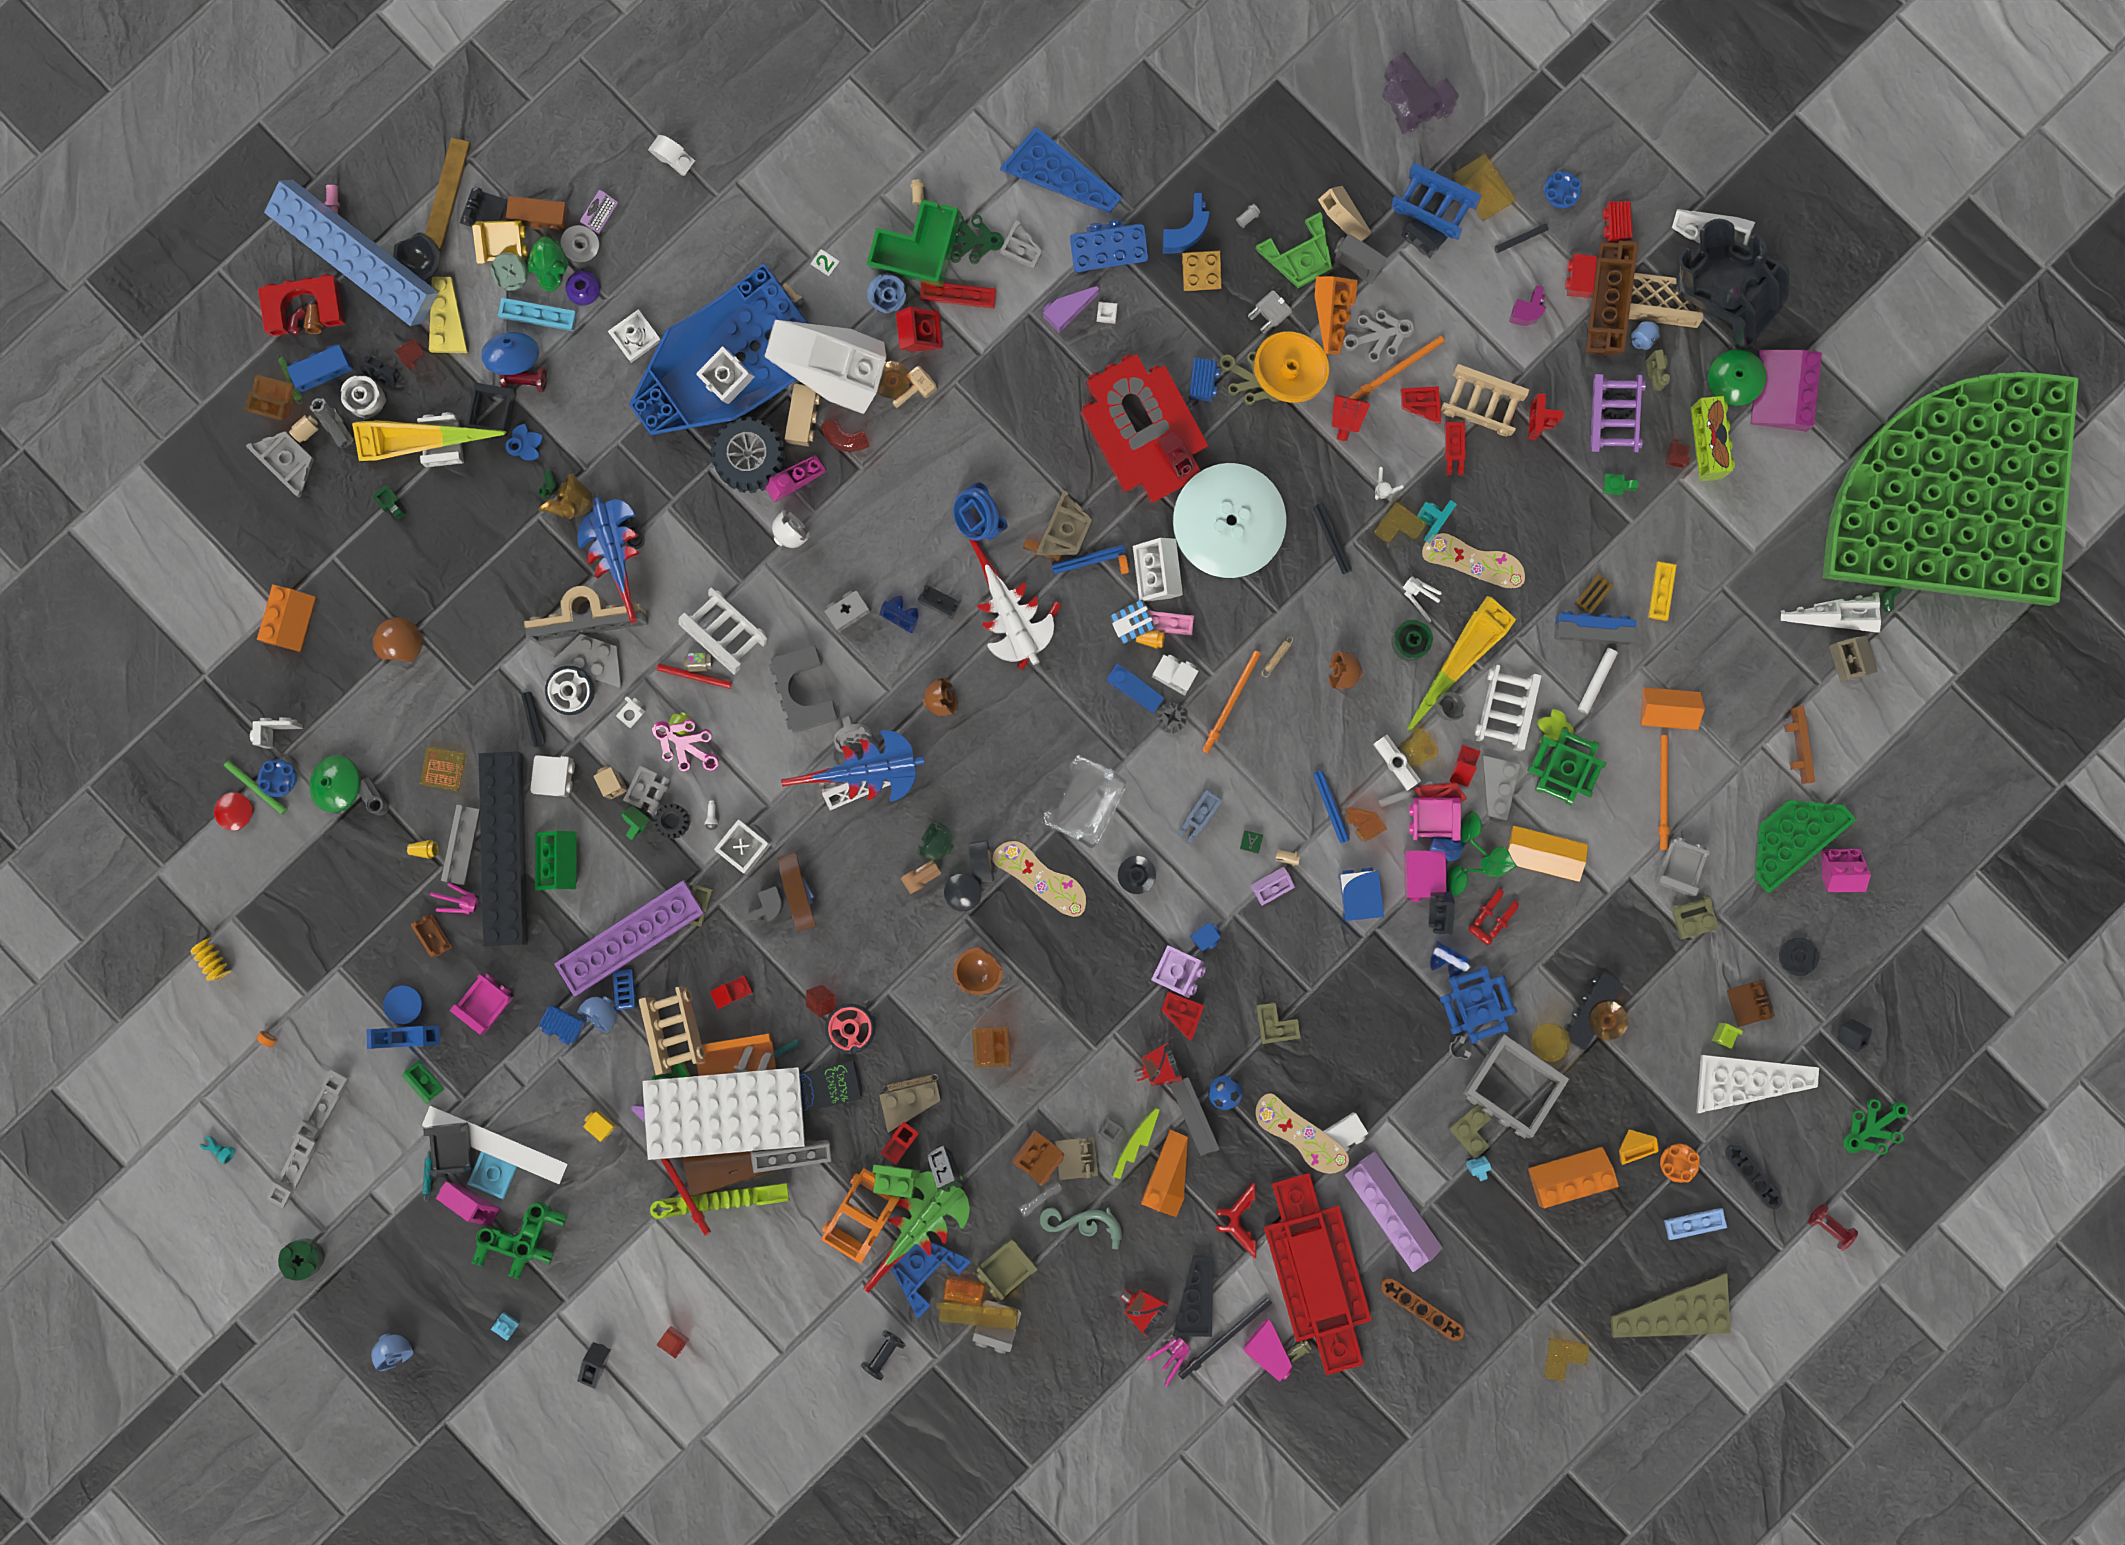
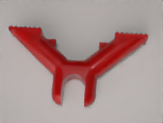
[1215,1182,1256,1259]

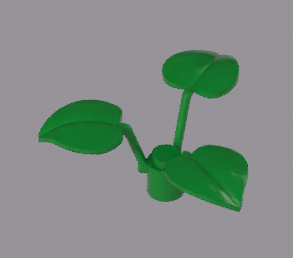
[1446,811,1517,897]

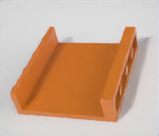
[697,1033,776,1076]

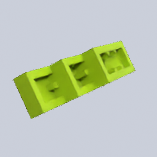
[1112,1107,1160,1179]

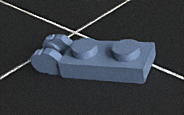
[1178,789,1223,843]

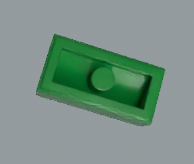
[402,1061,444,1105]

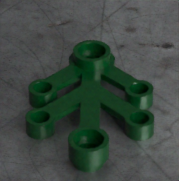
[950,215,1004,264]

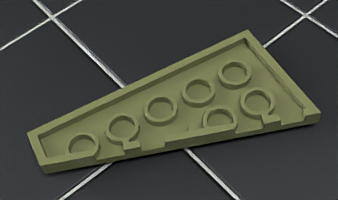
[1611,1273,1731,1338]

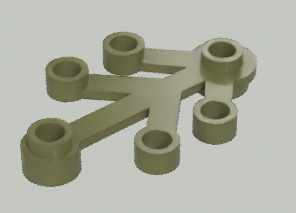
[1219,352,1281,405]

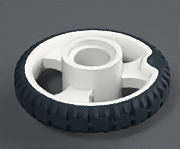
[545,666,595,715]

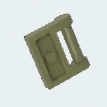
[1671,895,1719,940]

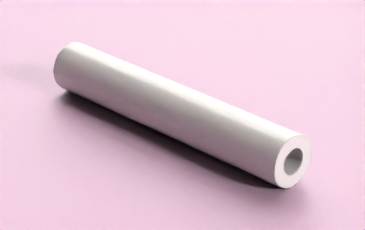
[1578,648,1618,714]

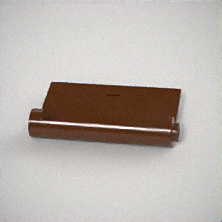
[680,1151,775,1197]

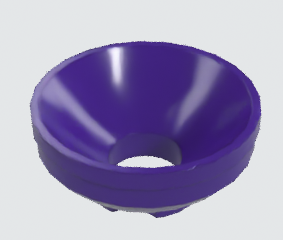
[565,271,600,306]

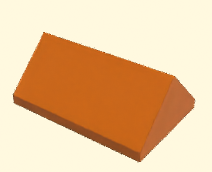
[1640,687,1705,730]

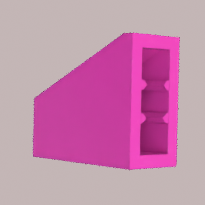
[436,1181,500,1226]
[1242,1318,1292,1382]

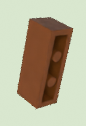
[506,196,569,232]

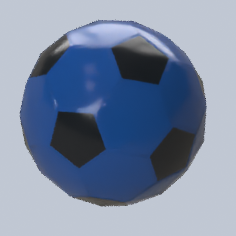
[1208,1075,1243,1110]

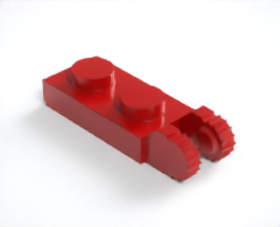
[1445,422,1465,475]

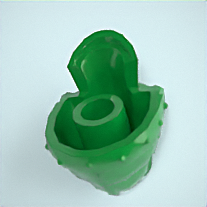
[527,236,569,292]

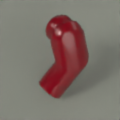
[287,307,306,335]

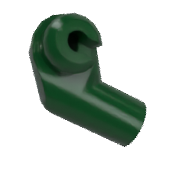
[538,471,557,499]
[1881,586,1902,612]

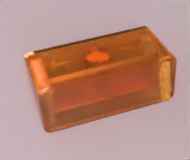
[943,1276,985,1307]

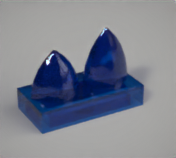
[879,595,919,634]
[1430,941,1471,977]

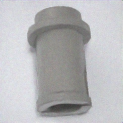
[1236,204,1260,228]

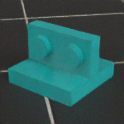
[1416,500,1457,544]

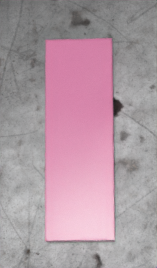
[1148,611,1194,635]

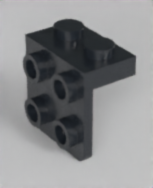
[1401,208,1448,258]

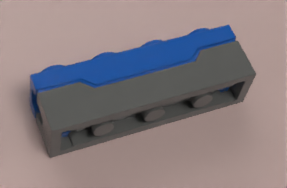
[1554,611,1636,645]

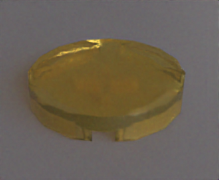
[1531,1022,1570,1062]

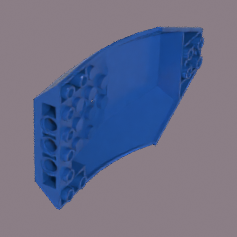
[629,263,809,435]

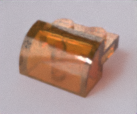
[244,374,294,421]
[972,1026,1012,1068]

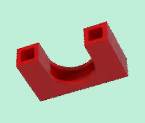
[258,274,345,337]

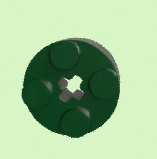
[1391,620,1433,661]
[278,1238,324,1281]

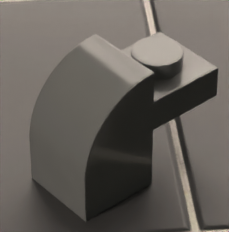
[745,886,783,924]

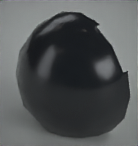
[393,232,440,280]

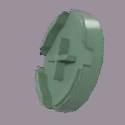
[491,252,528,291]

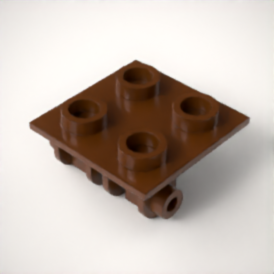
[1726,979,1775,1027]

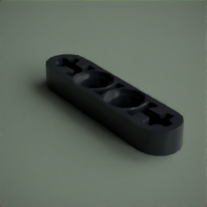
[1725,1145,1783,1209]

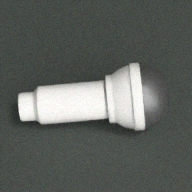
[704,801,718,830]

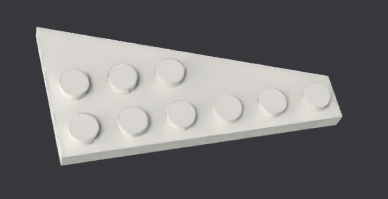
[1696,1055,1819,1113]

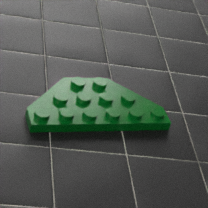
[1755,800,1856,894]

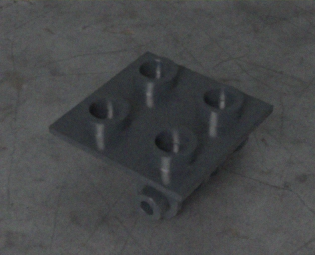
[459,187,507,227]

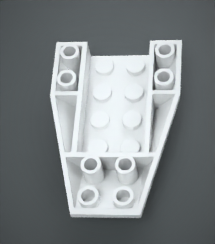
[764,320,886,414]

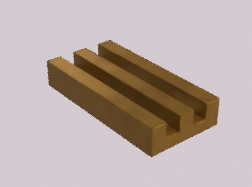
[1574,573,1614,613]

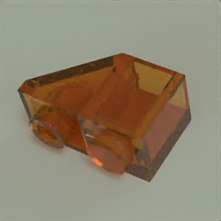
[1344,807,1387,842]

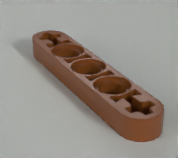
[1380,1278,1464,1341]

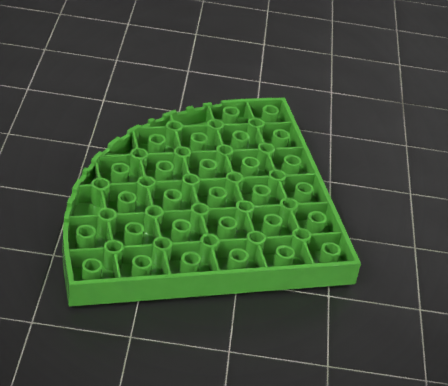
[1823,372,2078,606]

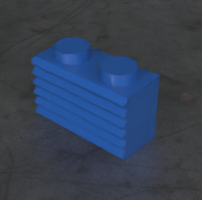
[1189,358,1220,402]
[538,1005,587,1045]

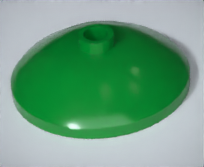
[1708,349,1767,406]
[309,755,360,813]

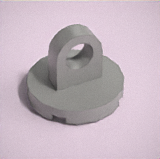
[834,716,872,753]

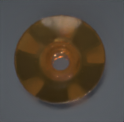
[877,361,910,399]
[1589,1001,1628,1040]

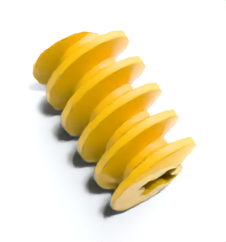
[190,938,231,981]

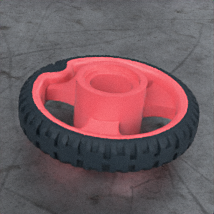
[825,1003,875,1054]

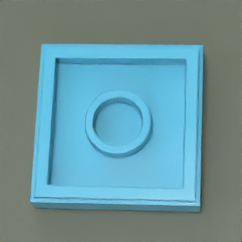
[467,1151,518,1199]

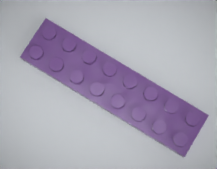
[554,880,705,997]

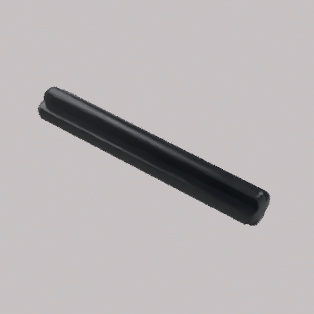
[1313,503,1352,574]

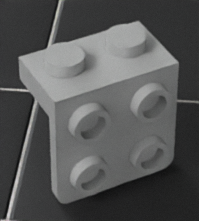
[972,1300,1021,1354]

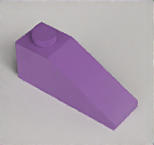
[1043,286,1099,333]

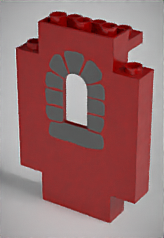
[1080,353,1208,504]

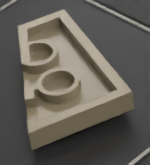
[880,1081,941,1133]

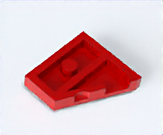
[1400,386,1442,424]
[1414,782,1467,803]
[1161,992,1204,1041]

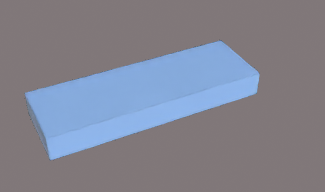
[1664,1208,1727,1240]

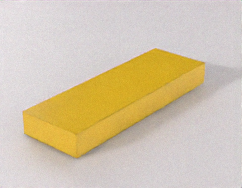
[1648,561,1677,621]

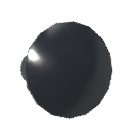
[944,874,982,911]

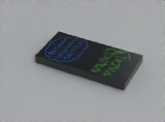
[800,1061,862,1112]

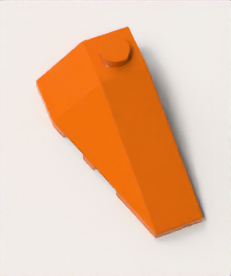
[1315,277,1358,355]
[1141,1130,1188,1217]

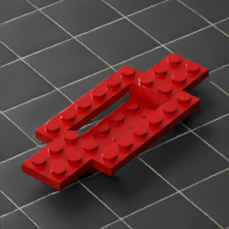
[1263,1173,1372,1375]

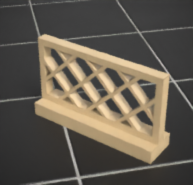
[1629,273,1703,328]

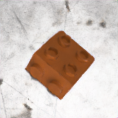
[1011,1130,1064,1186]

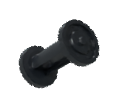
[861,1330,906,1380]

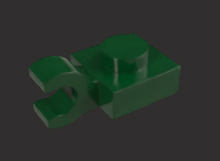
[372,485,405,519]

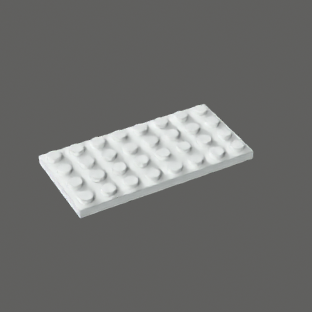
[642,1067,805,1160]

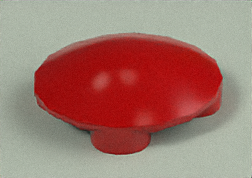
[214,793,254,831]

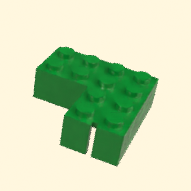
[866,200,962,287]

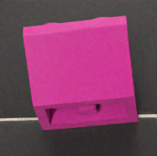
[1821,849,1871,892]

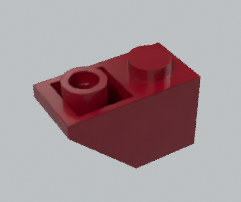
[1157,432,1195,479]

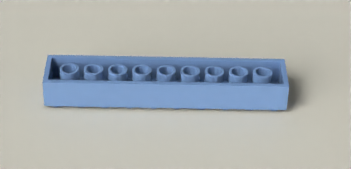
[264,180,439,326]

